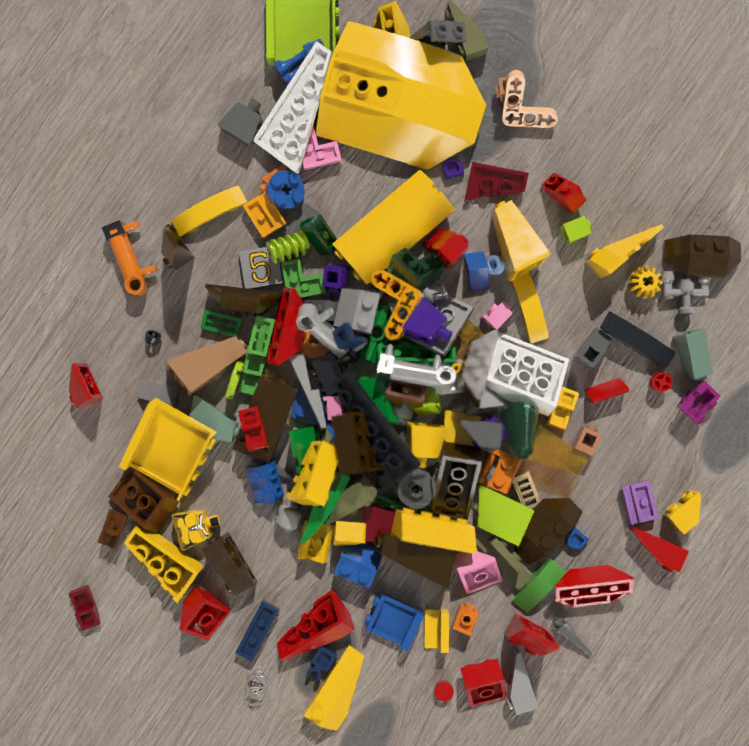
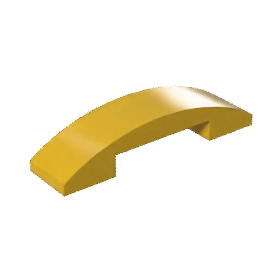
[171,185,247,238]
[511,272,549,344]

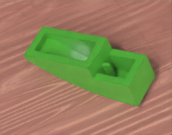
[512,557,567,613]

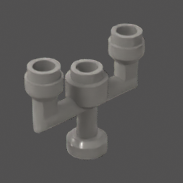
[660,271,711,314]

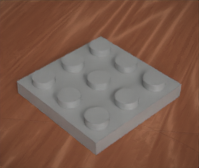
[394,283,474,357]

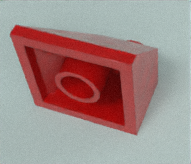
[69,363,103,408]
[179,586,231,640]

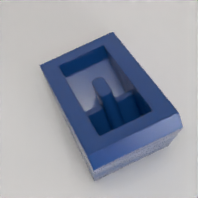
[464,251,489,292]

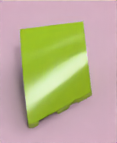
[477,484,534,546]

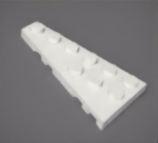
[252,41,333,174]

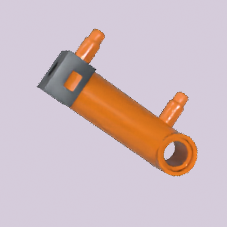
[102,220,157,296]

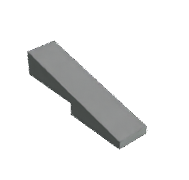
[289,353,326,431]

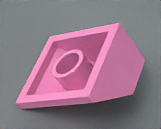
[454,551,502,594]

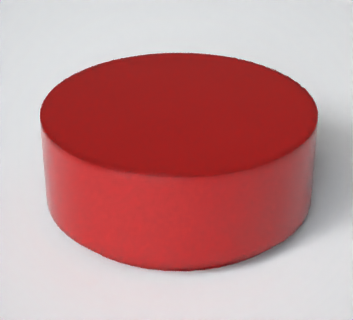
[434,680,454,702]

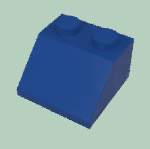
[333,542,382,588]

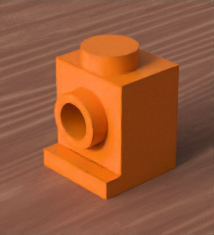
[451,602,479,636]

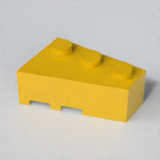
[285,441,339,506]

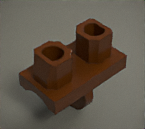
[97,509,129,549]

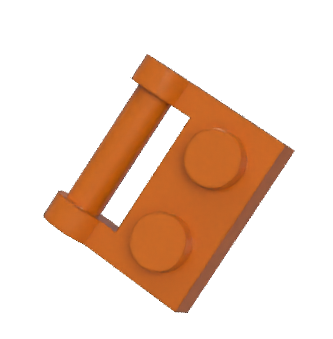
[477,448,522,495]

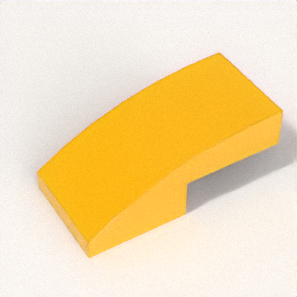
[546,387,579,431]

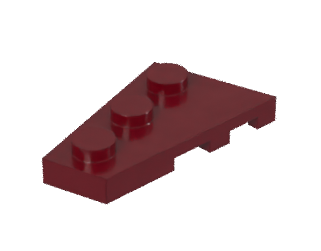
[464,162,529,200]

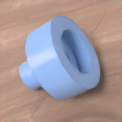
[487,255,505,275]

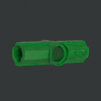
[360,304,392,364]

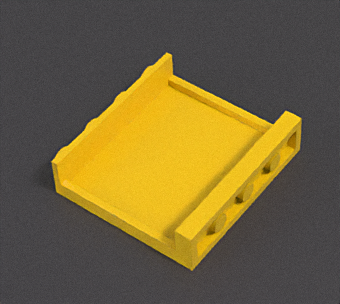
[119,398,217,501]

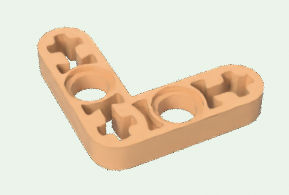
[502,70,558,128]

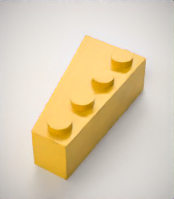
[124,524,204,603]

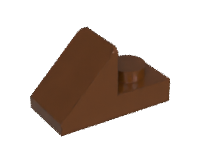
[385,379,427,409]

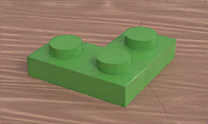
[281,259,326,298]

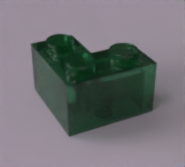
[387,248,446,295]

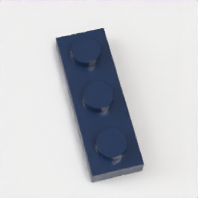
[235,600,280,662]

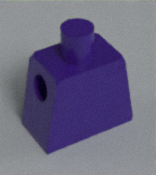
[402,298,453,346]

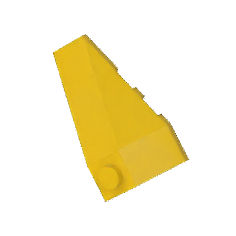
[586,224,664,279]
[304,645,365,731]

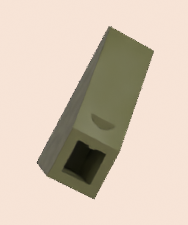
[445,0,488,62]
[326,473,377,526]

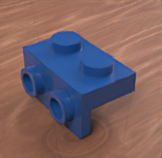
[246,461,284,504]

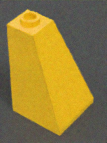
[492,200,550,282]

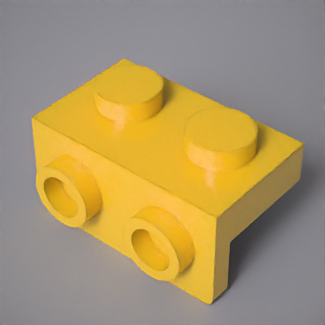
[298,520,334,564]

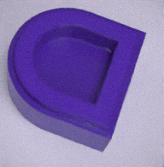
[443,158,464,180]

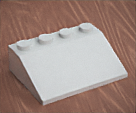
[486,332,569,416]

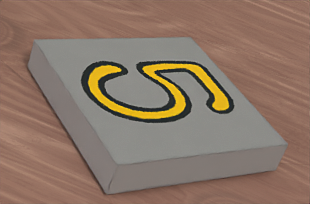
[239,247,283,289]

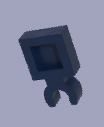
[306,645,338,682]

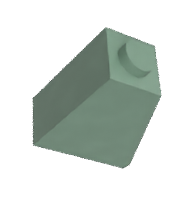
[673,328,713,382]
[189,395,240,442]

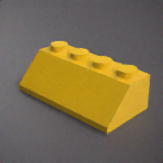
[391,508,477,554]

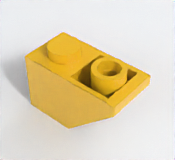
[663,490,701,535]

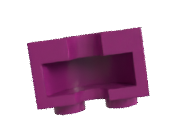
[678,380,720,424]

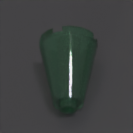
[500,402,539,459]

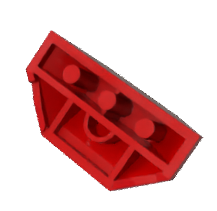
[266,288,304,366]
[555,565,634,607]

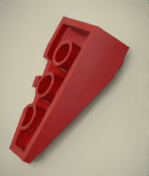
[277,590,355,661]

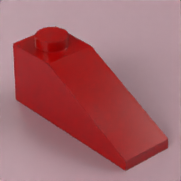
[629,525,689,573]

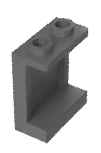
[409,20,467,50]

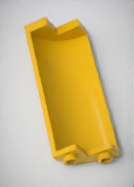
[332,170,455,284]

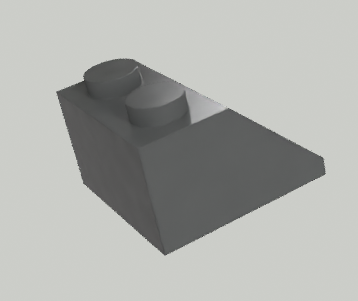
[458,419,502,451]

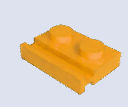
[243,191,287,239]

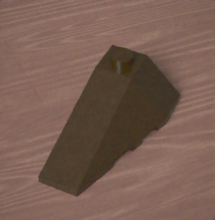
[161,224,194,271]

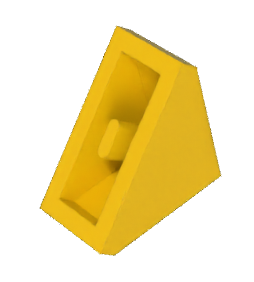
[332,521,366,546]

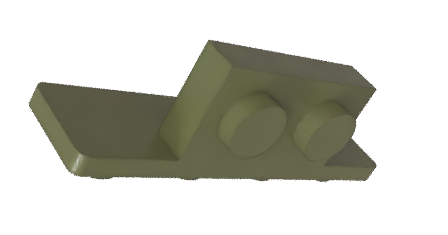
[474,524,532,590]

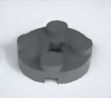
[397,469,436,509]

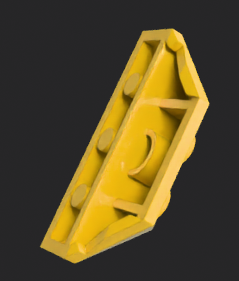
[372,1,410,38]

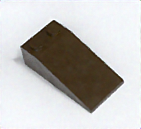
[233,375,298,464]
[430,441,482,520]

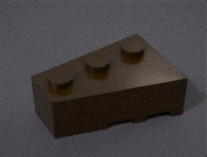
[332,412,382,476]
[202,531,257,596]

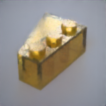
[516,425,589,475]

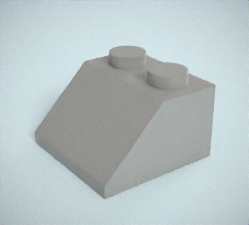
[333,288,380,335]

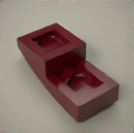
[68,585,101,631]

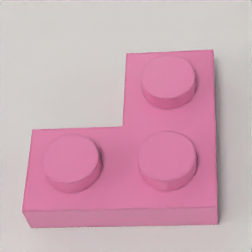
[303,127,342,170]

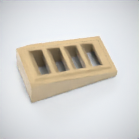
[512,471,540,509]

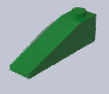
[289,426,321,507]

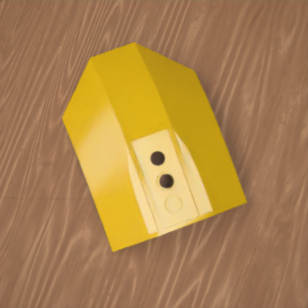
[316,21,487,170]

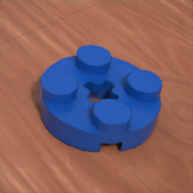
[266,170,305,210]

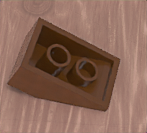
[108,467,179,533]

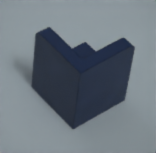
[332,323,367,349]

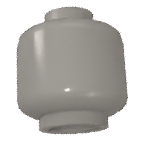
[275,502,303,532]

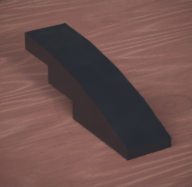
[599,311,676,368]

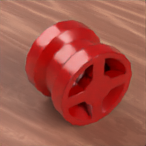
[649,373,672,392]

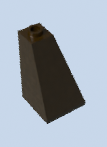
[374,530,457,588]

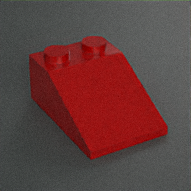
[505,613,560,656]

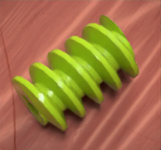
[266,231,309,264]

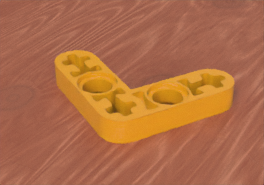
[371,270,422,340]

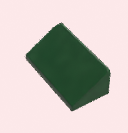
[301,214,337,256]

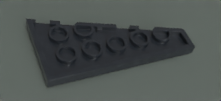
[333,370,421,496]

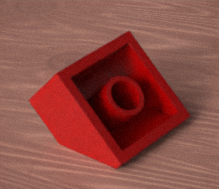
[460,659,507,707]

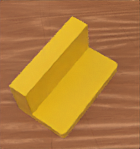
[424,609,449,653]

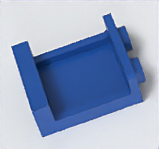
[363,592,424,651]

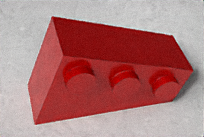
[421,228,469,270]

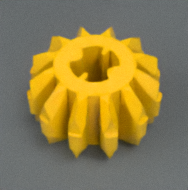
[628,266,663,299]

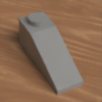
[506,647,538,716]

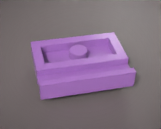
[620,480,658,525]

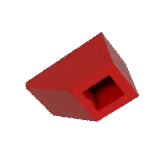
[541,172,587,214]

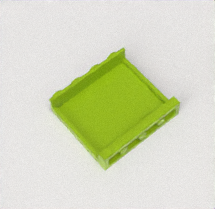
[266,0,340,65]

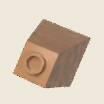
[166,336,247,399]

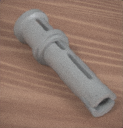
[389,282,449,313]

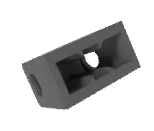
[218,98,263,149]

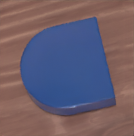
[565,527,589,550]

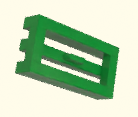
[201,310,243,338]

